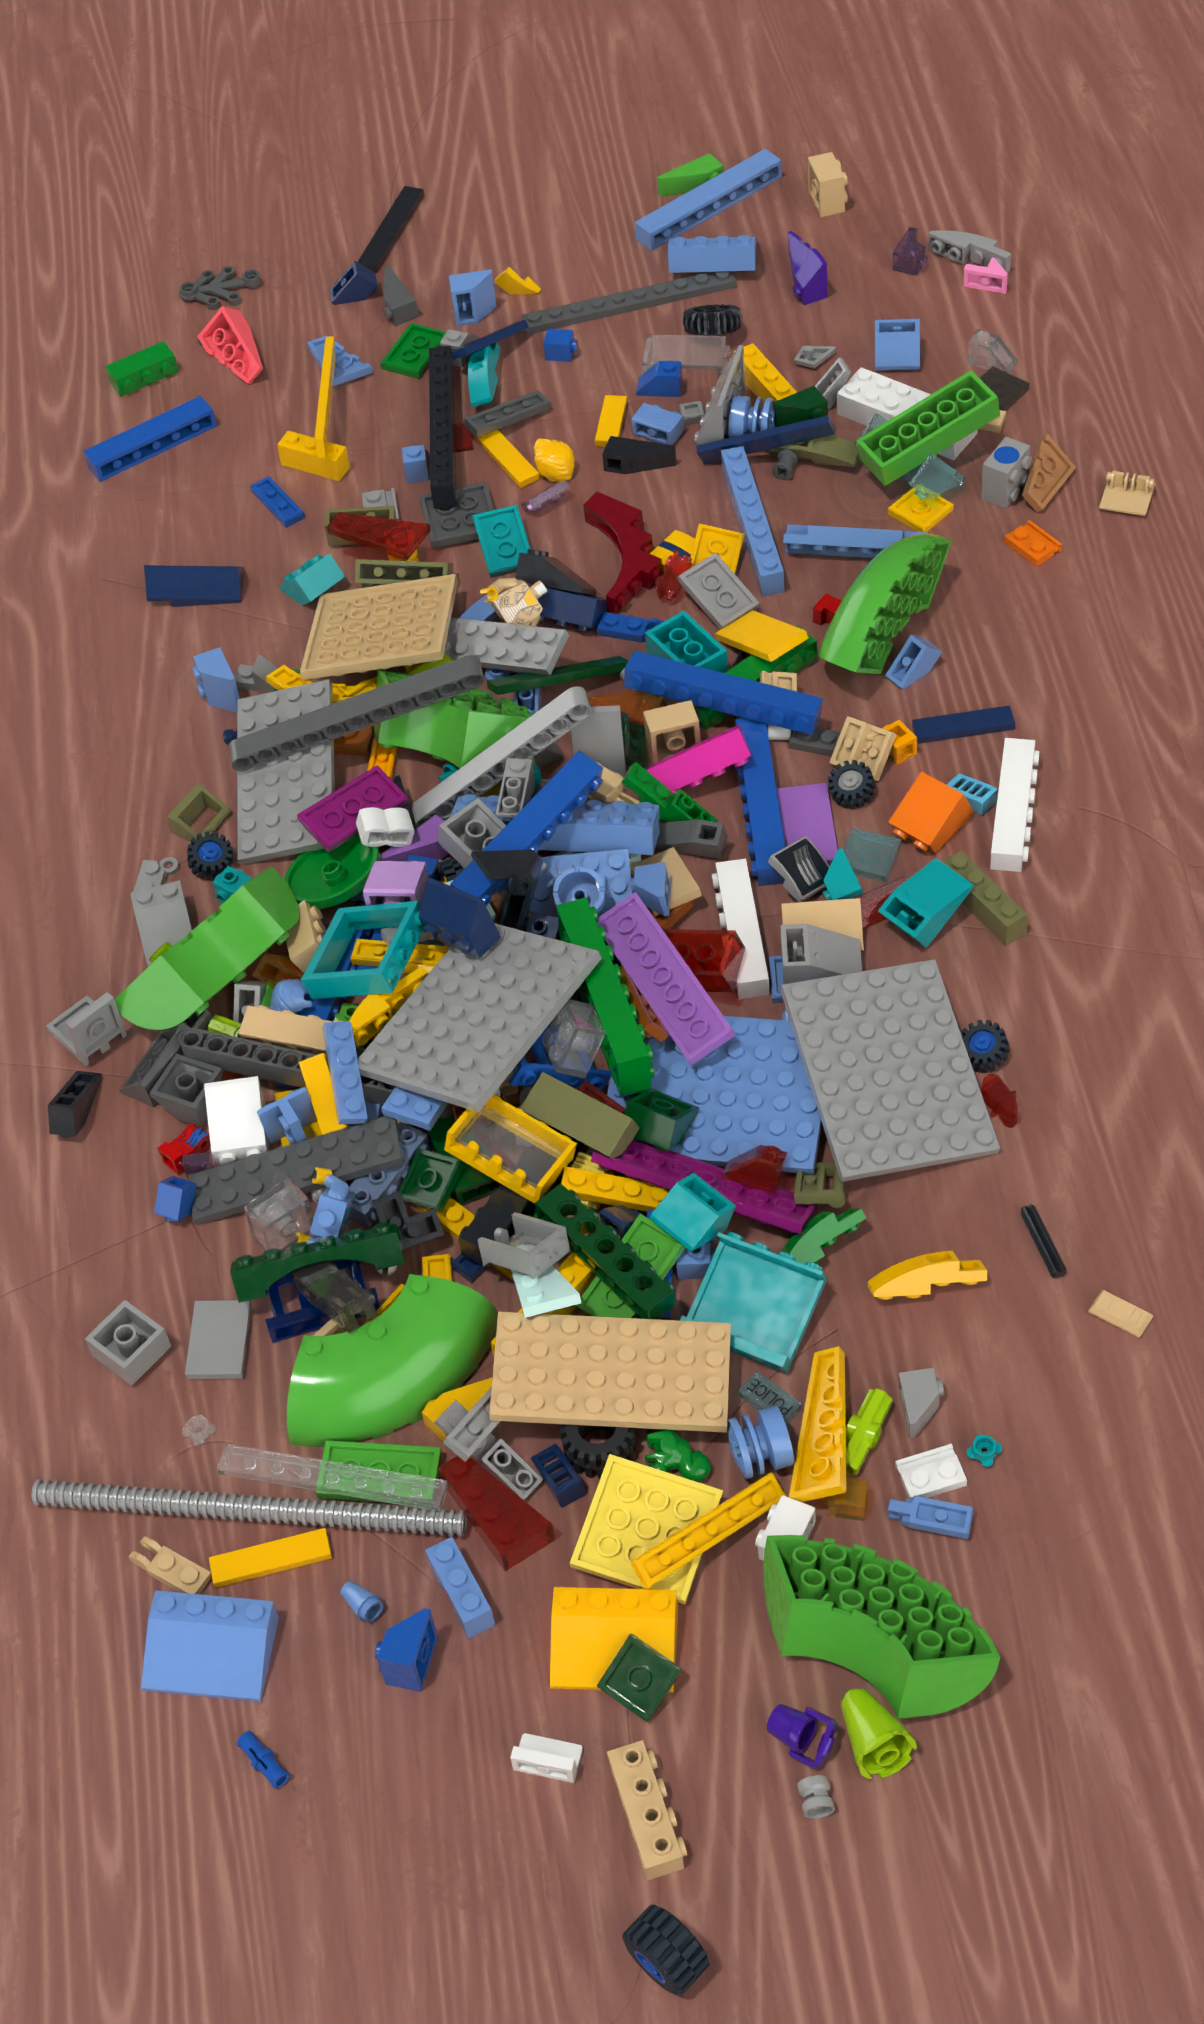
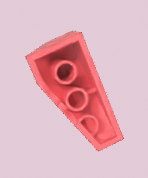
[197,306,263,384]

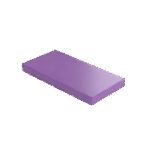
[777,783,837,866]

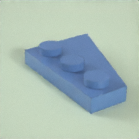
[307,336,373,386]

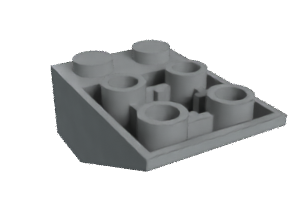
[780,924,862,984]

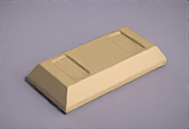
[1088,1290,1154,1338]

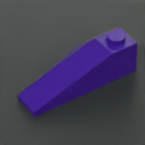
[788,231,828,305]

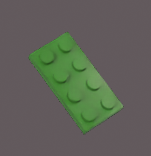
[575,1214,686,1318]
[316,1440,442,1506]

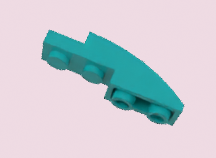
[468,342,501,408]

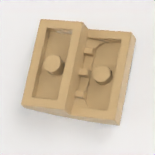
[829,716,897,781]

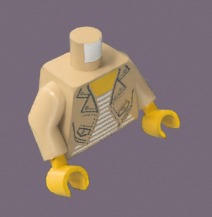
[480,578,547,627]

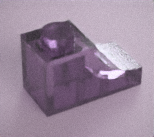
[893,227,927,276]

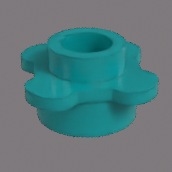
[966,1434,1002,1467]

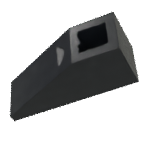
[602,436,677,474]

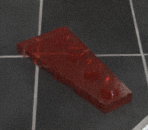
[327,512,431,561]

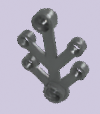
[179,266,261,310]

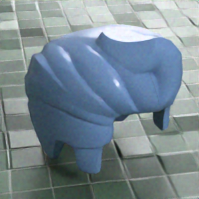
[269,979,312,1014]

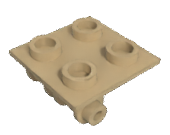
[1099,470,1155,516]

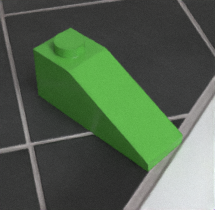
[657,153,724,196]

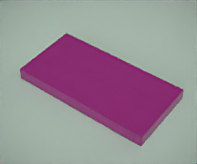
[297,765,408,853]

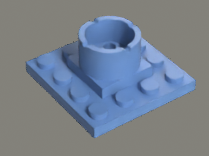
[530,849,632,917]

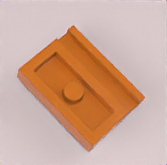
[1004,520,1062,567]

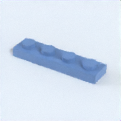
[322,1022,368,1124]

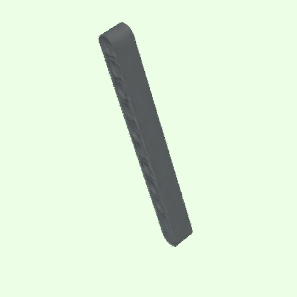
[229,655,484,771]
[179,1028,457,1118]

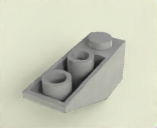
[495,758,535,818]

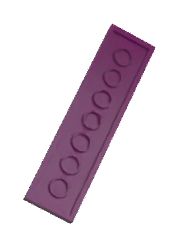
[591,1140,817,1234]

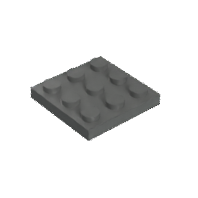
[419,482,494,549]

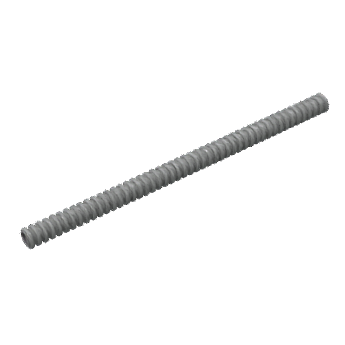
[31,1479,467,1537]

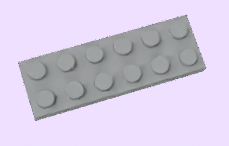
[444,618,569,675]

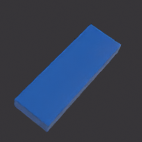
[250,476,305,528]

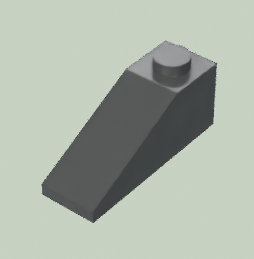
[383,265,419,326]

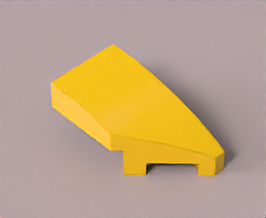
[494,267,541,295]

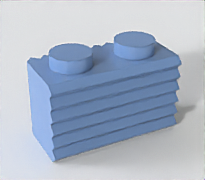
[631,403,685,445]

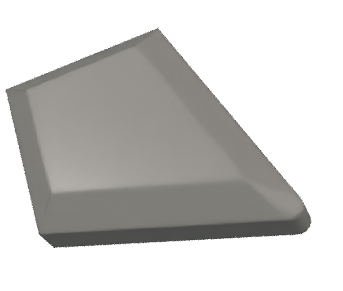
[794,345,836,369]

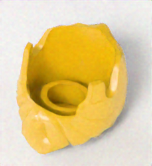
[534,438,575,482]

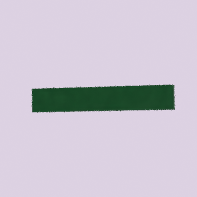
[487,656,628,695]

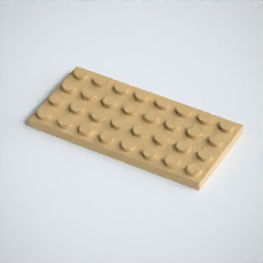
[489,1312,731,1433]

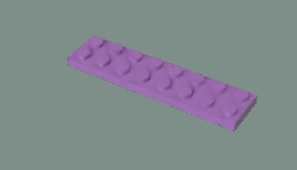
[597,892,736,1066]

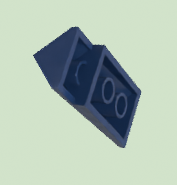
[144,565,244,607]

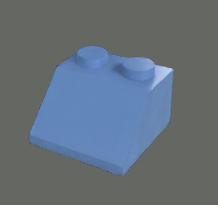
[192,647,240,713]

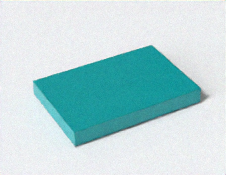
[472,505,530,577]

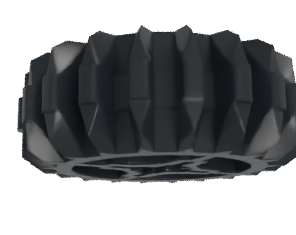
[683,304,742,336]

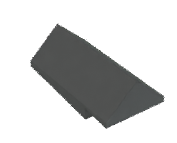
[119,1009,212,1107]

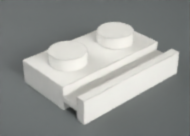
[895,1444,967,1498]

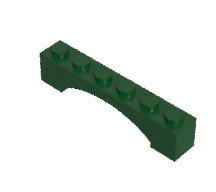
[230,1222,405,1303]

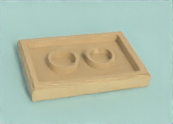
[630,847,702,916]
[781,898,864,951]

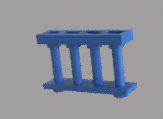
[509,1024,612,1093]

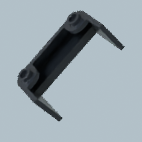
[471,850,543,931]

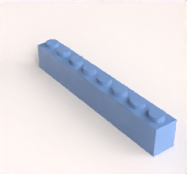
[634,149,782,251]
[721,446,785,597]

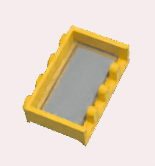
[444,1094,577,1204]

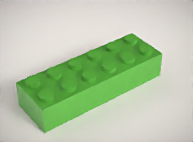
[856,370,1000,486]

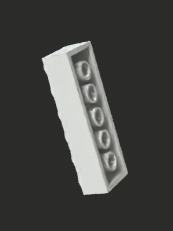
[837,367,978,460]

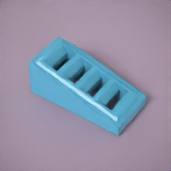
[946,773,999,815]

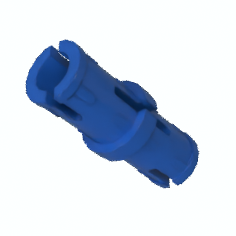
[237,1731,290,1789]

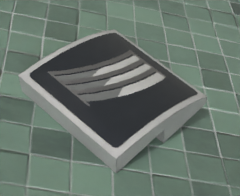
[768,836,830,902]

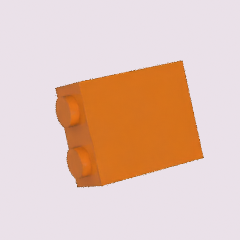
[888,771,975,854]

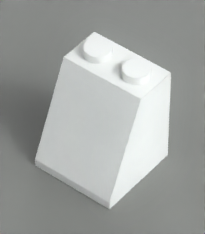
[204,1076,270,1167]

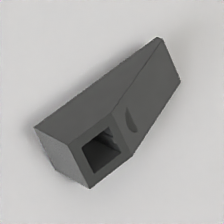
[655,819,728,859]

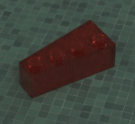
[438,1456,555,1572]

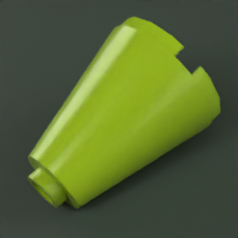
[841,1688,917,1779]

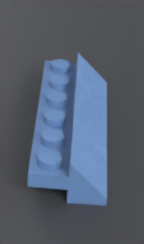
[783,525,929,558]

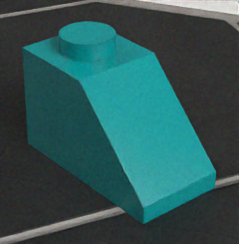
[822,848,866,903]

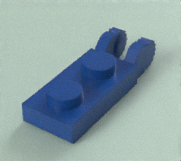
[597,612,664,643]

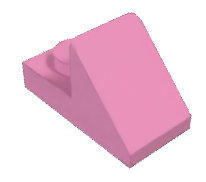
[963,257,1008,294]

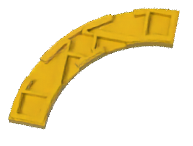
[266,665,377,704]

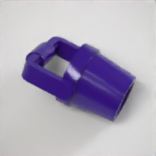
[767,1704,838,1768]

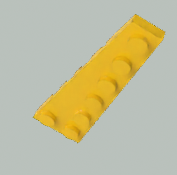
[789,1346,846,1502]

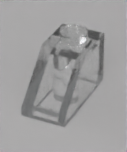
[967,329,1018,376]

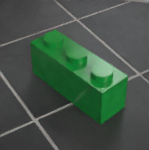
[105,341,179,397]

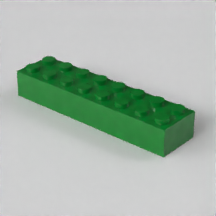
[556,897,655,1097]

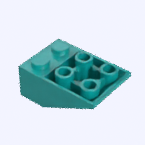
[878,858,975,948]

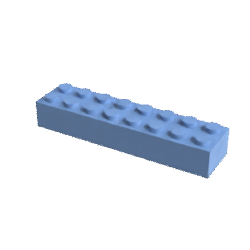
[449,794,660,855]

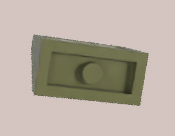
[167,784,232,842]

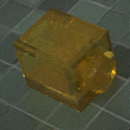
[823,1478,868,1521]

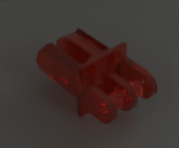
[981,1074,1018,1128]

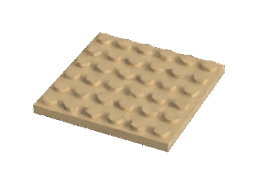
[300,574,458,680]

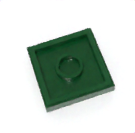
[399,1148,465,1213]
[597,1633,683,1722]

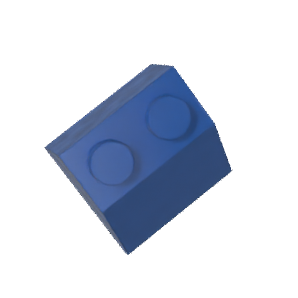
[375,1608,438,1692]

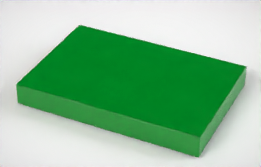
[380,323,446,379]

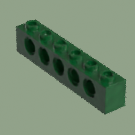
[535,1183,675,1320]

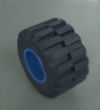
[622,1904,710,1996]

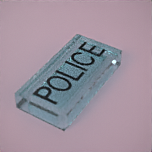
[738,1371,802,1425]

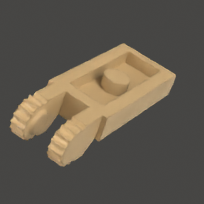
[129,1536,212,1594]

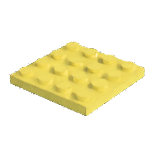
[570,1454,723,1605]

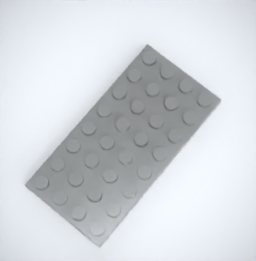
[237,679,335,865]

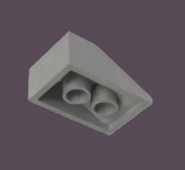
[130,880,193,967]

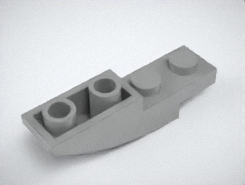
[929,230,1011,273]
[434,1400,543,1501]

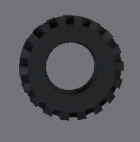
[560,1424,636,1478]

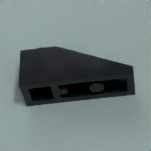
[48,1071,102,1138]

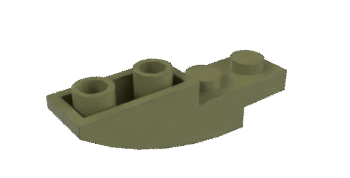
[767,435,859,467]

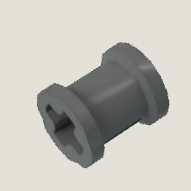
[772,449,798,480]

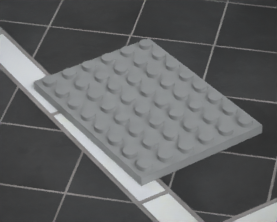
[358,923,602,1112]
[780,959,1000,1182]

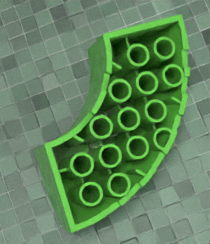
[818,534,953,674]
[374,669,535,769]
[114,866,299,1030]
[287,1274,498,1447]
[763,1535,1000,1719]

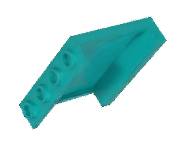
[680,1232,827,1373]

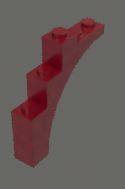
[583,491,664,614]

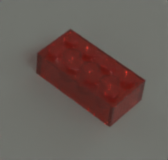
[662,929,746,993]

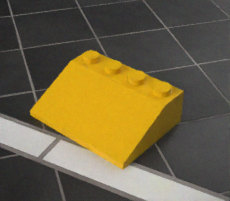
[550,1587,678,1692]

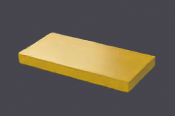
[715,610,808,662]

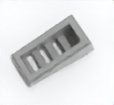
[815,357,851,409]

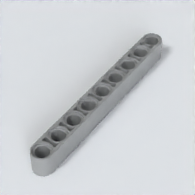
[411,686,591,829]

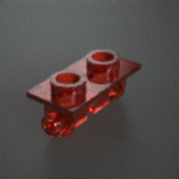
[655,549,692,601]

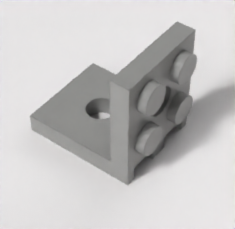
[46,992,127,1066]

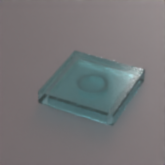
[843,828,901,882]

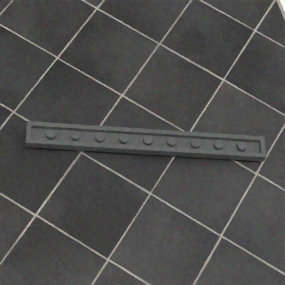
[521,271,736,335]

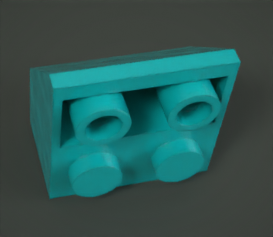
[278,553,345,606]
[650,1173,736,1252]

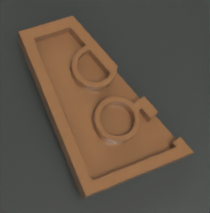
[1022,433,1076,512]

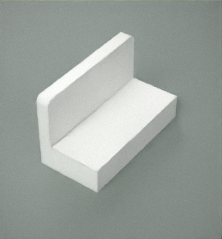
[510,1733,583,1783]

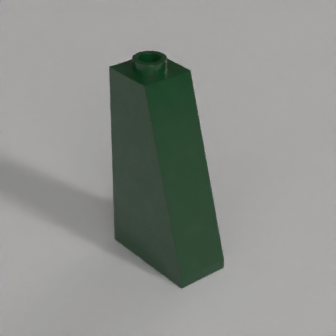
[424,1115,503,1206]

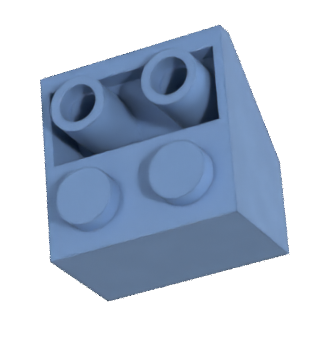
[449,269,497,327]
[875,319,920,371]

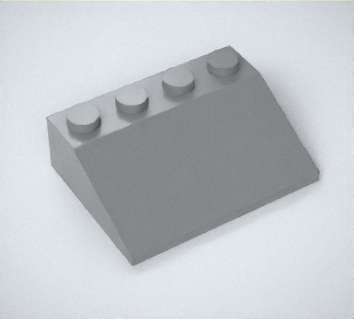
[694,345,746,445]

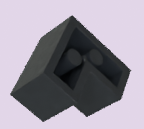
[370,1191,444,1250]

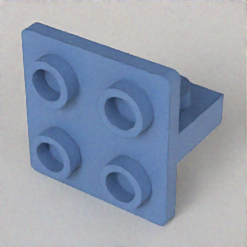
[257,1087,317,1144]

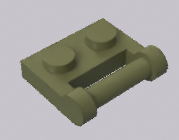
[794,1162,846,1208]

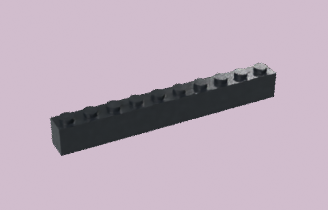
[429,346,457,509]

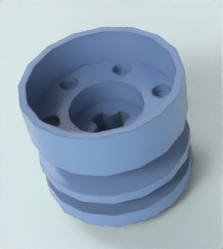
[728,395,775,438]
[727,1405,795,1480]

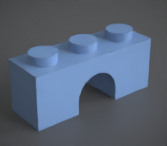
[425,1537,495,1639]

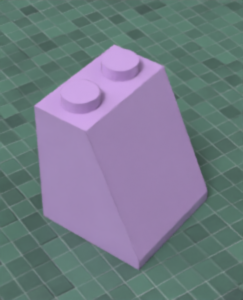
[363,861,429,906]

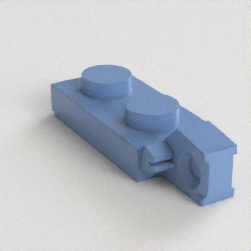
[887,1496,974,1539]

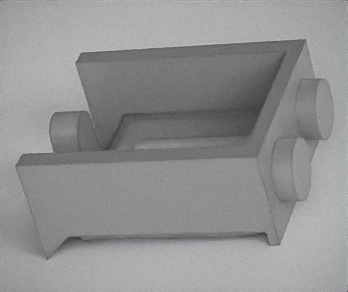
[478,1212,570,1279]

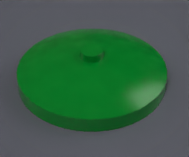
[284,834,382,909]

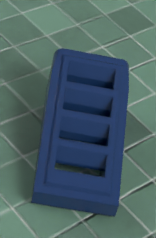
[531,1444,586,1508]

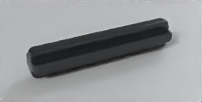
[1021,1204,1066,1278]

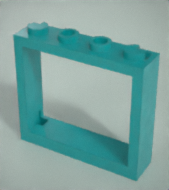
[301,901,423,999]

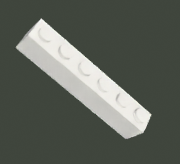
[990,738,1040,872]
[712,859,770,999]

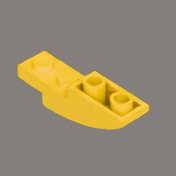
[349,966,428,1048]
[868,1250,987,1300]

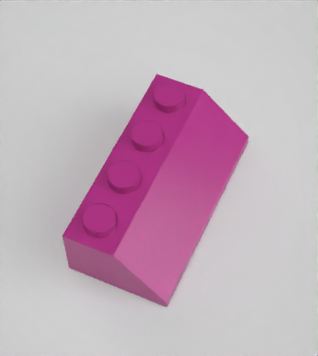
[647,724,752,793]

